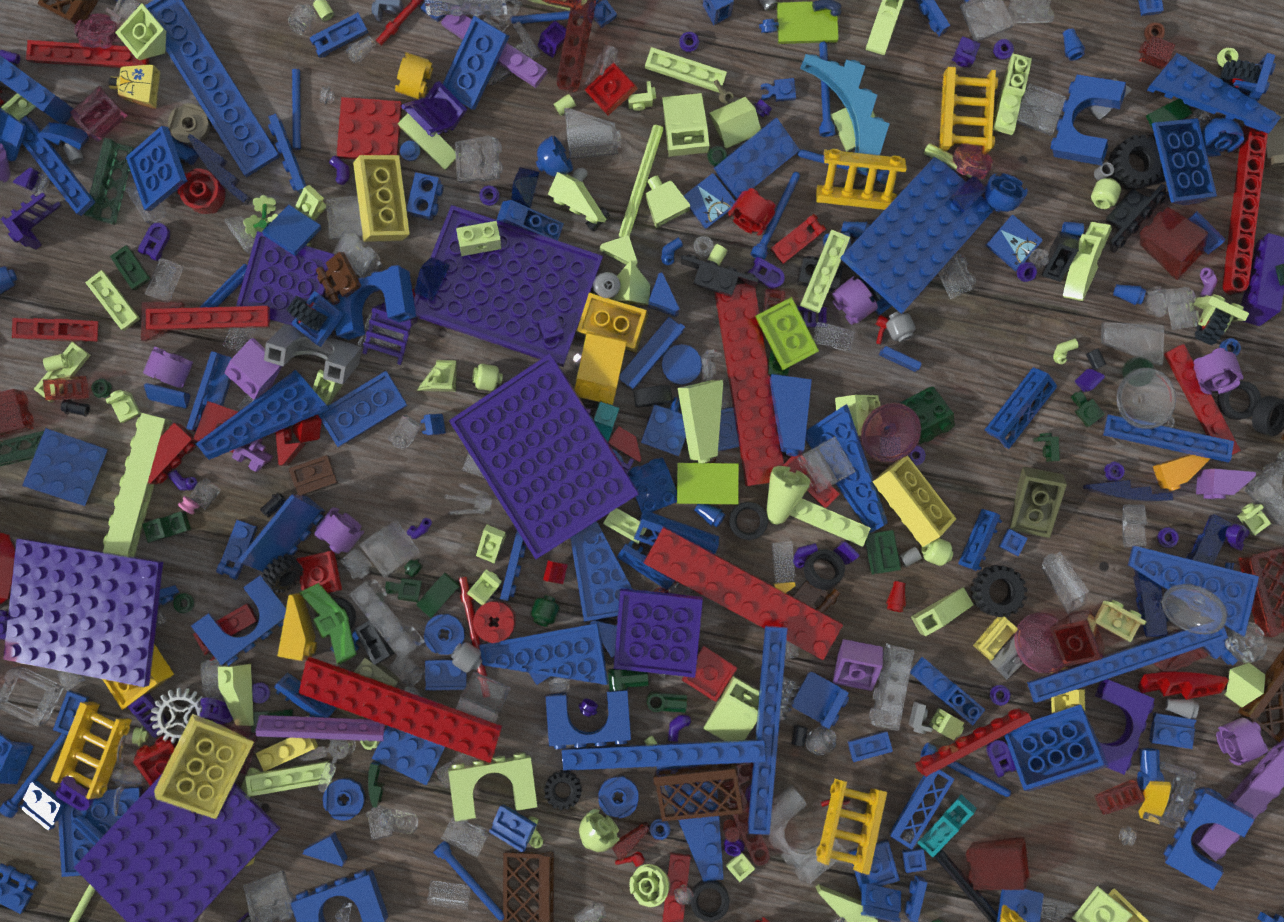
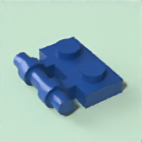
[0,863,38,914]

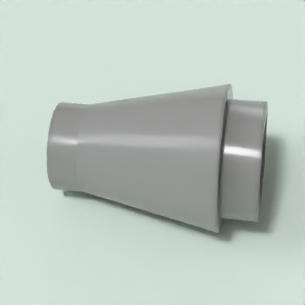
[1165,698,1199,719]

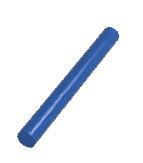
[292,69,301,150]

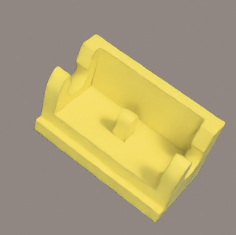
[973,616,1018,661]

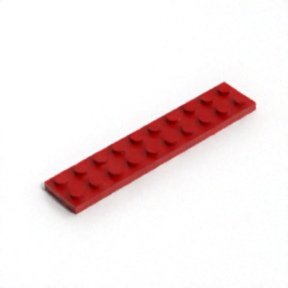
[715,283,784,486]
[644,526,843,660]
[299,656,502,763]

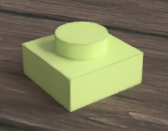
[726,852,755,882]

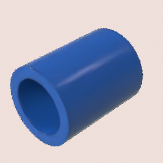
[1062,222,1084,237]

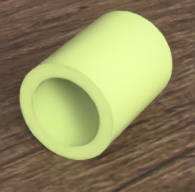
[313,0,334,21]
[554,94,576,116]
[707,244,728,266]
[43,353,68,372]

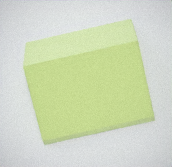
[115,3,166,60]
[709,97,761,150]

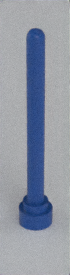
[511,3,606,25]
[819,41,836,137]
[797,149,890,185]
[750,172,800,260]
[0,733,68,818]
[921,742,1011,797]
[433,840,504,921]

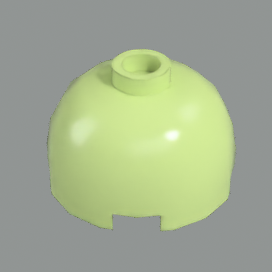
[579,809,620,852]

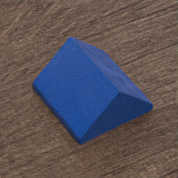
[648,273,680,317]

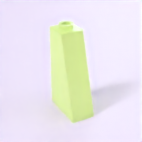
[678,380,723,463]

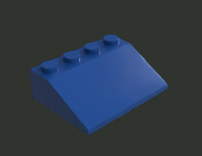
[1152,118,1217,205]
[238,495,325,572]
[1004,704,1109,792]

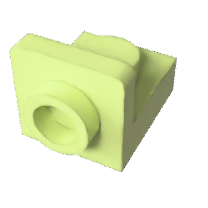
[106,390,141,423]

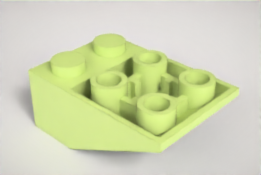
[662,93,709,157]
[703,675,760,741]

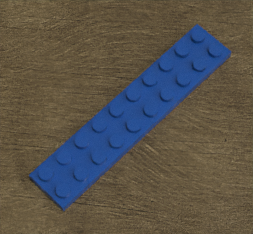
[145,0,281,177]

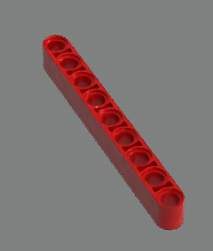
[1222,124,1268,295]

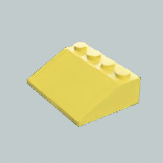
[154,714,254,819]

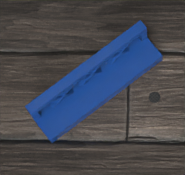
[619,317,685,391]
[186,351,232,431]
[985,367,1058,449]
[634,510,719,554]
[889,769,955,850]

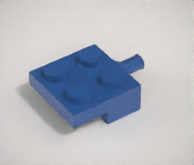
[641,397,686,457]

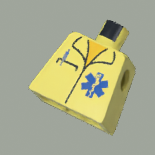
[108,65,160,109]

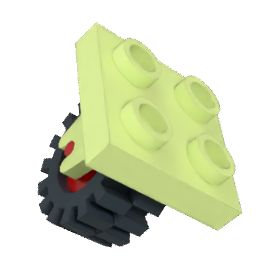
[1194,294,1249,346]

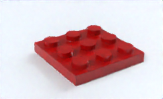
[336,97,402,159]

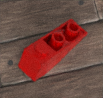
[148,423,197,485]

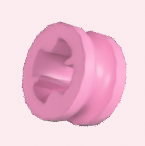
[178,496,200,515]

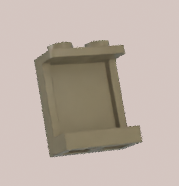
[1264,112,1284,169]

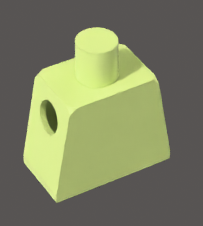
[646,175,690,228]

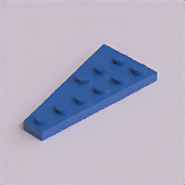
[1147,53,1281,133]
[196,370,329,460]
[805,404,888,533]
[1128,546,1259,637]
[479,623,609,685]
[657,764,724,881]

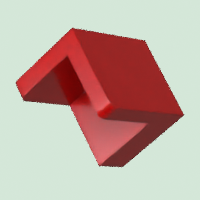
[293,414,322,443]

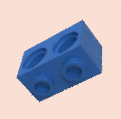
[406,172,443,221]

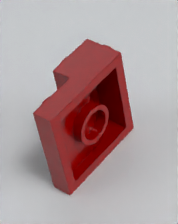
[133,736,178,786]

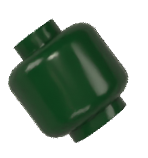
[530,595,560,627]

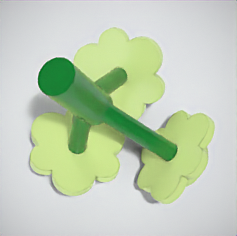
[243,195,278,238]

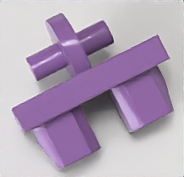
[232,438,273,472]

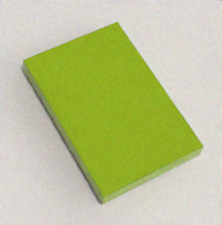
[777,2,838,44]
[755,297,819,370]
[677,463,739,504]

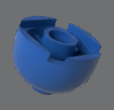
[1201,118,1244,156]
[536,135,573,177]
[985,173,1028,212]

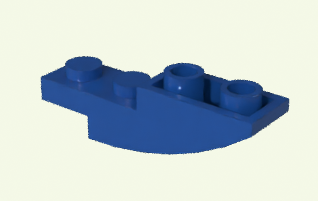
[909,657,985,726]

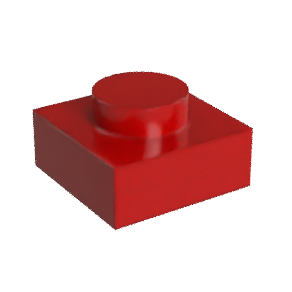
[543,560,568,584]

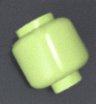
[1091,178,1121,209]
[472,363,503,391]
[921,538,953,566]

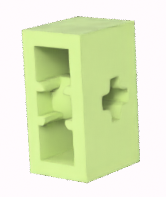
[456,221,501,256]

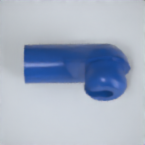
[661,237,683,265]

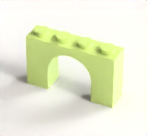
[448,752,537,821]

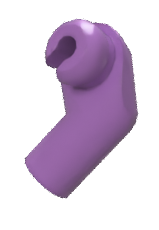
[1200,267,1217,297]

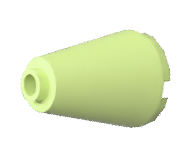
[766,466,810,525]

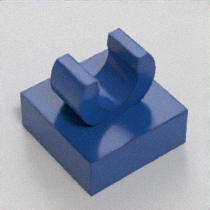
[420,414,446,435]

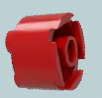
[177,168,226,214]
[728,188,776,236]
[473,600,516,643]

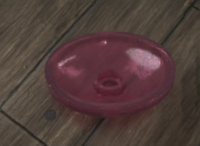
[861,403,921,462]
[1015,612,1073,674]

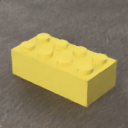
[353,155,410,242]
[873,455,956,547]

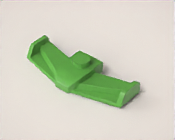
[299,583,356,665]

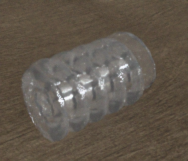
[780,676,800,720]

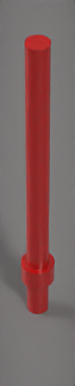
[376,0,423,46]
[459,576,491,698]

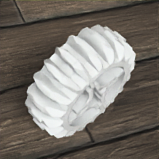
[151,688,204,744]

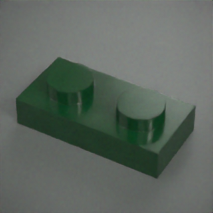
[110,245,151,290]

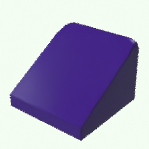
[12,168,42,192]
[1075,369,1105,392]
[833,541,859,565]

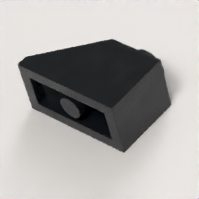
[1042,231,1079,282]

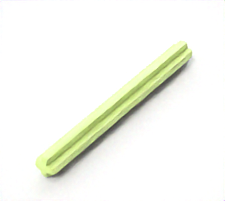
[619,125,663,238]

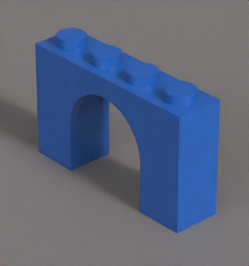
[0,56,76,124]
[1051,75,1126,166]
[334,265,416,340]
[191,575,286,666]
[546,688,631,749]
[1163,788,1254,890]
[291,869,388,922]

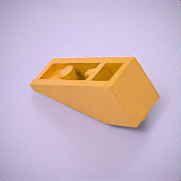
[1153,454,1210,491]

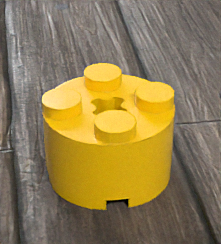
[395,52,433,99]

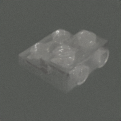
[455,136,503,183]
[1165,287,1200,330]
[243,871,294,922]

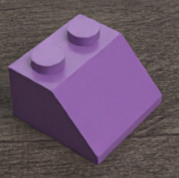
[224,338,282,400]
[1196,469,1256,499]
[832,639,883,691]

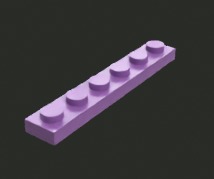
[441,7,548,88]
[256,715,385,741]

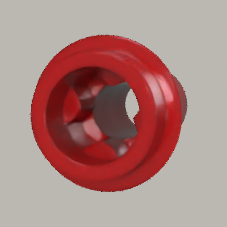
[886,581,906,612]

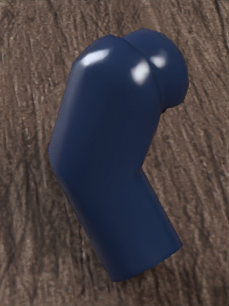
[812,0,842,16]

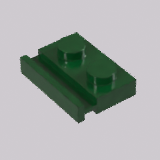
[865,530,901,575]

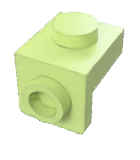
[628,81,656,111]
[1237,503,1271,535]
[467,570,502,605]

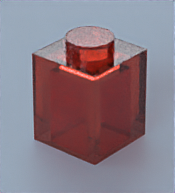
[1139,36,1175,69]

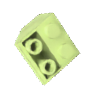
[835,395,882,437]

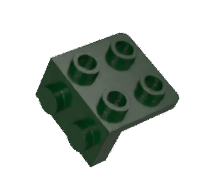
[899,386,955,445]

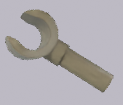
[714,80,734,104]

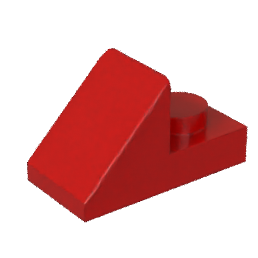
[275,427,305,466]

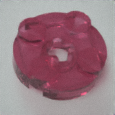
[74,14,118,49]
[953,143,993,179]

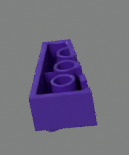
[1241,233,1284,326]

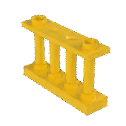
[939,67,998,154]
[816,149,907,210]
[51,701,132,799]
[816,779,887,875]

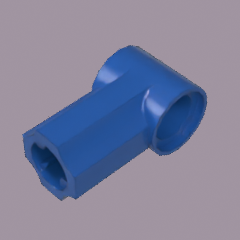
[1137,748,1164,790]

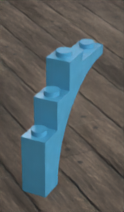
[800,54,890,173]

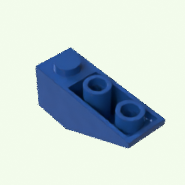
[496,200,564,241]

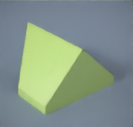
[609,260,650,305]
[416,360,457,392]
[1224,662,1266,707]

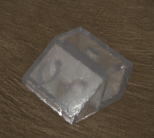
[333,231,383,278]
[796,436,856,493]
[360,520,420,578]

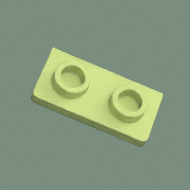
[1093,600,1146,642]

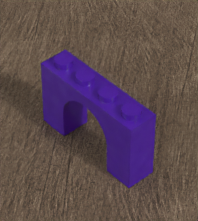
[1095,679,1155,775]

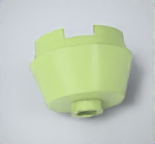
[630,864,670,907]

